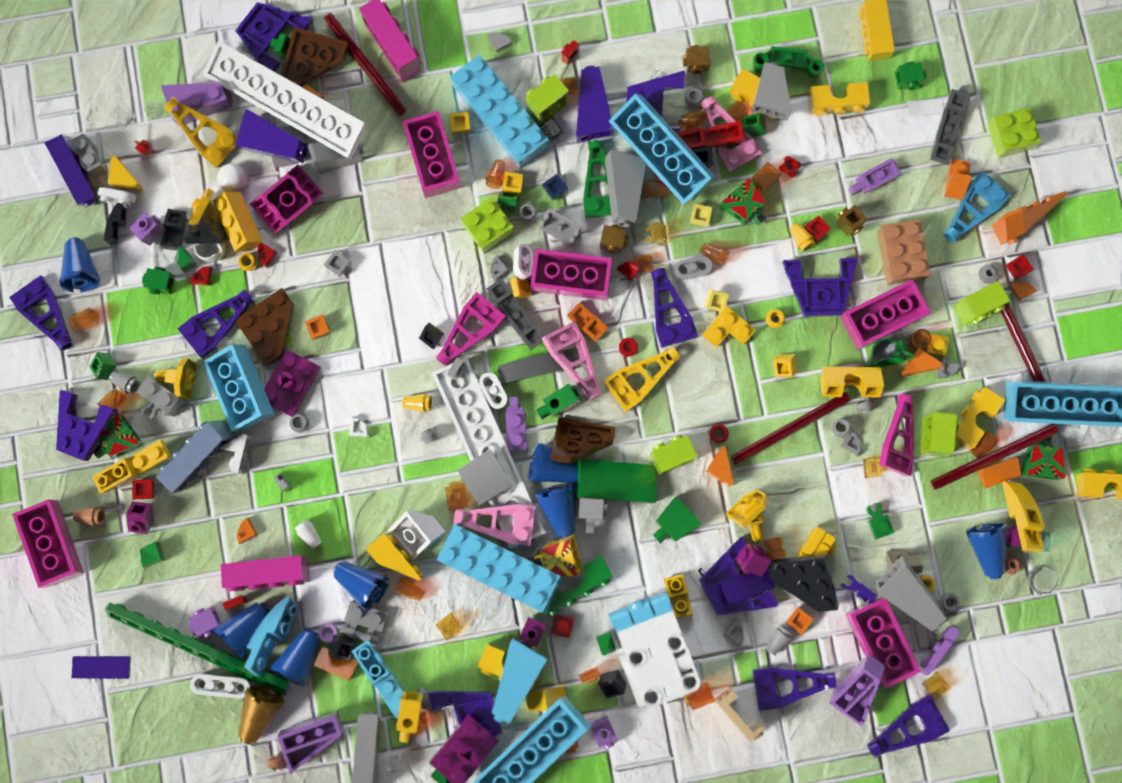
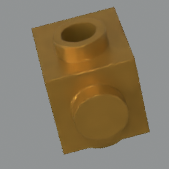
[682,45,711,74]
[836,205,867,237]
[600,224,629,253]

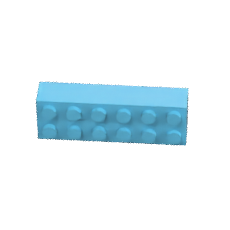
[450,55,549,169]
[609,94,717,205]
[1003,380,1122,427]
[437,524,563,614]
[473,696,592,783]

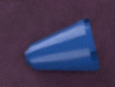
[60,237,100,292]
[528,443,578,483]
[535,483,576,538]
[966,523,1007,579]
[333,561,389,611]
[213,602,270,658]
[270,629,320,687]

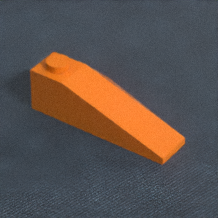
[991,191,1067,245]

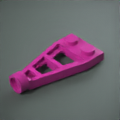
[436,292,506,366]
[879,394,914,476]

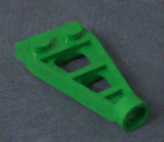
[583,140,612,219]

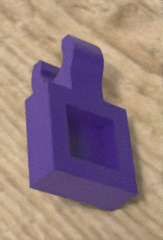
[841,575,878,603]

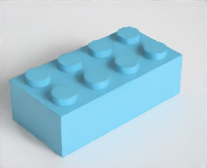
[203,344,275,432]

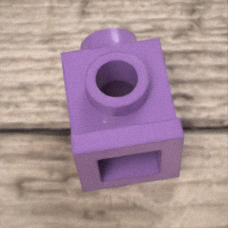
[590,716,617,749]

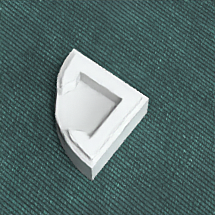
[349,417,370,437]

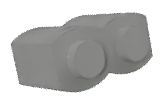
[71,134,108,178]

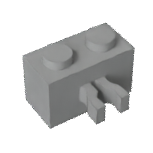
[137,376,186,420]
[578,498,607,533]

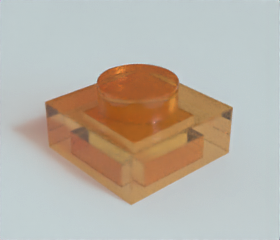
[579,666,600,684]

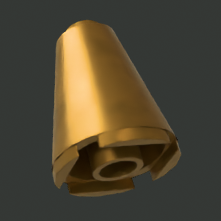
[238,685,285,744]

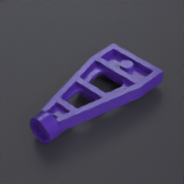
[650,268,698,348]
[9,275,74,351]
[177,289,254,359]
[752,668,837,711]
[867,694,950,759]

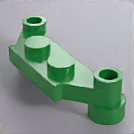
[753,46,825,78]

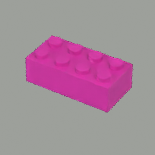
[359,0,422,83]
[402,111,461,198]
[531,249,612,301]
[840,279,931,351]
[12,499,84,588]
[220,556,310,592]
[845,597,921,689]

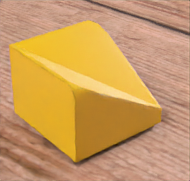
[773,354,797,377]

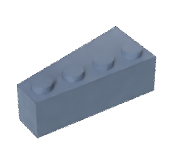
[156,420,239,494]

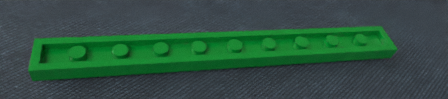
[105,602,289,696]

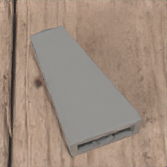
[605,149,646,228]
[875,556,946,632]
[352,711,380,783]

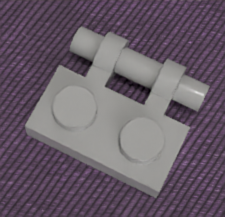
[340,601,389,645]

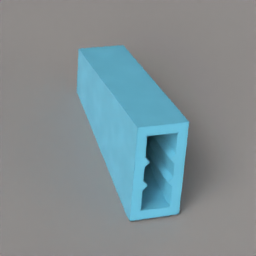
[492,638,547,724]

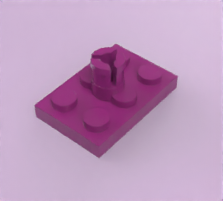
[264,349,321,417]
[429,715,499,783]

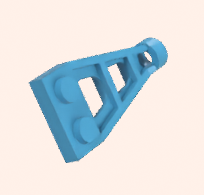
[943,171,1011,243]

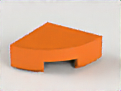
[1009,281,1037,301]
[237,517,258,544]

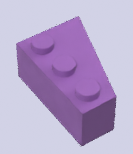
[161,83,231,126]
[829,654,885,727]
[277,710,344,775]

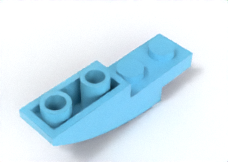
[244,596,299,677]
[352,640,404,719]

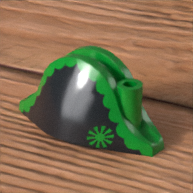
[864,338,915,368]

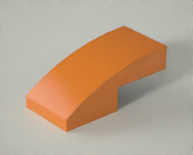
[566,302,608,342]

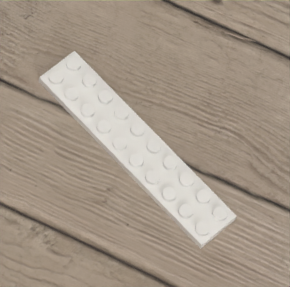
[203,41,368,159]
[432,357,546,550]

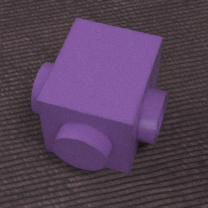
[129,212,166,246]
[188,608,222,638]

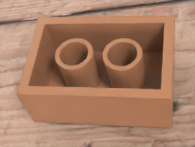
[877,220,930,286]

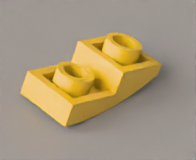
[664,574,693,619]

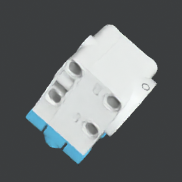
[608,592,701,710]

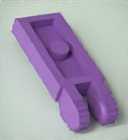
[920,626,959,676]

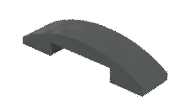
[930,89,970,165]
[486,278,544,350]
[497,350,576,385]

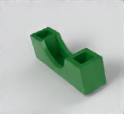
[543,556,613,617]

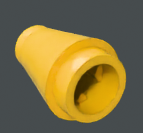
[789,223,815,252]
[403,394,432,413]

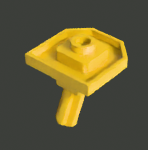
[188,188,223,226]
[154,358,198,401]
[725,490,769,542]

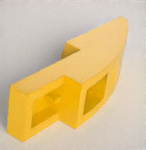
[92,440,171,494]
[1002,481,1045,553]

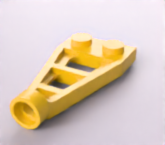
[163,96,237,168]
[603,347,681,413]

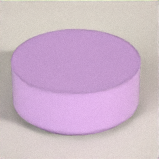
[318,623,339,643]

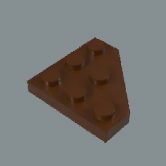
[281,27,349,86]
[235,288,294,367]
[550,417,615,463]

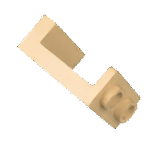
[713,688,765,742]

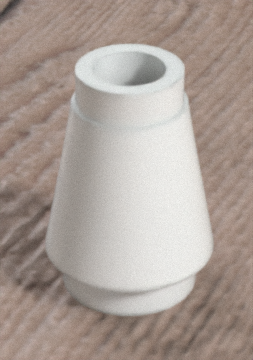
[295,519,322,549]

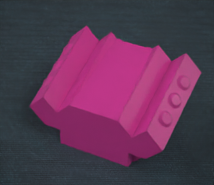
[249,164,323,233]

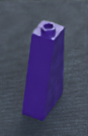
[576,66,614,143]
[235,109,308,163]
[44,134,99,207]

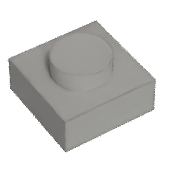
[324,250,351,277]
[447,358,466,381]

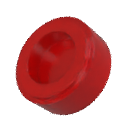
[619,338,638,358]

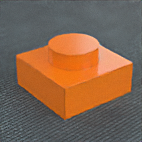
[305,314,331,340]
[785,607,814,635]

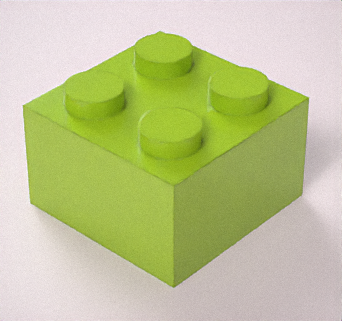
[525,74,569,125]
[987,107,1041,158]
[460,197,514,254]
[954,281,1010,326]
[920,412,959,458]
[649,434,698,476]

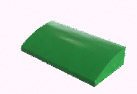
[576,459,656,504]

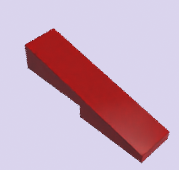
[676,120,745,150]

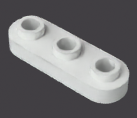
[190,674,251,699]

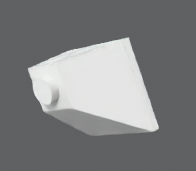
[388,510,446,560]

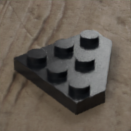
[768,555,839,612]

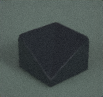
[328,635,356,661]
[598,670,627,698]

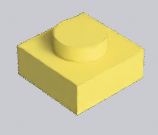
[690,203,712,227]
[704,288,729,312]

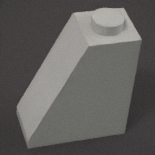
[751,62,792,120]
[308,143,364,174]

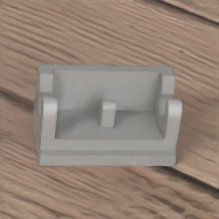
[539,208,581,247]

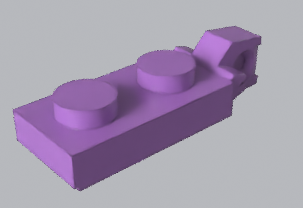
[848,158,902,195]
[505,397,527,451]

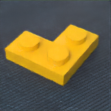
[702,306,756,347]

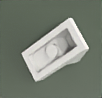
[220,434,252,474]

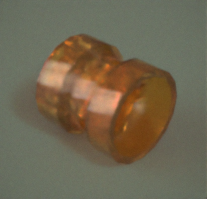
[908,329,932,351]
[764,537,786,559]

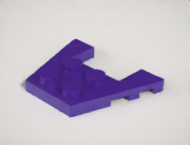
[235,2,314,72]
[626,71,685,133]
[782,258,858,317]
[56,390,118,461]
[699,536,779,615]
[428,690,502,737]

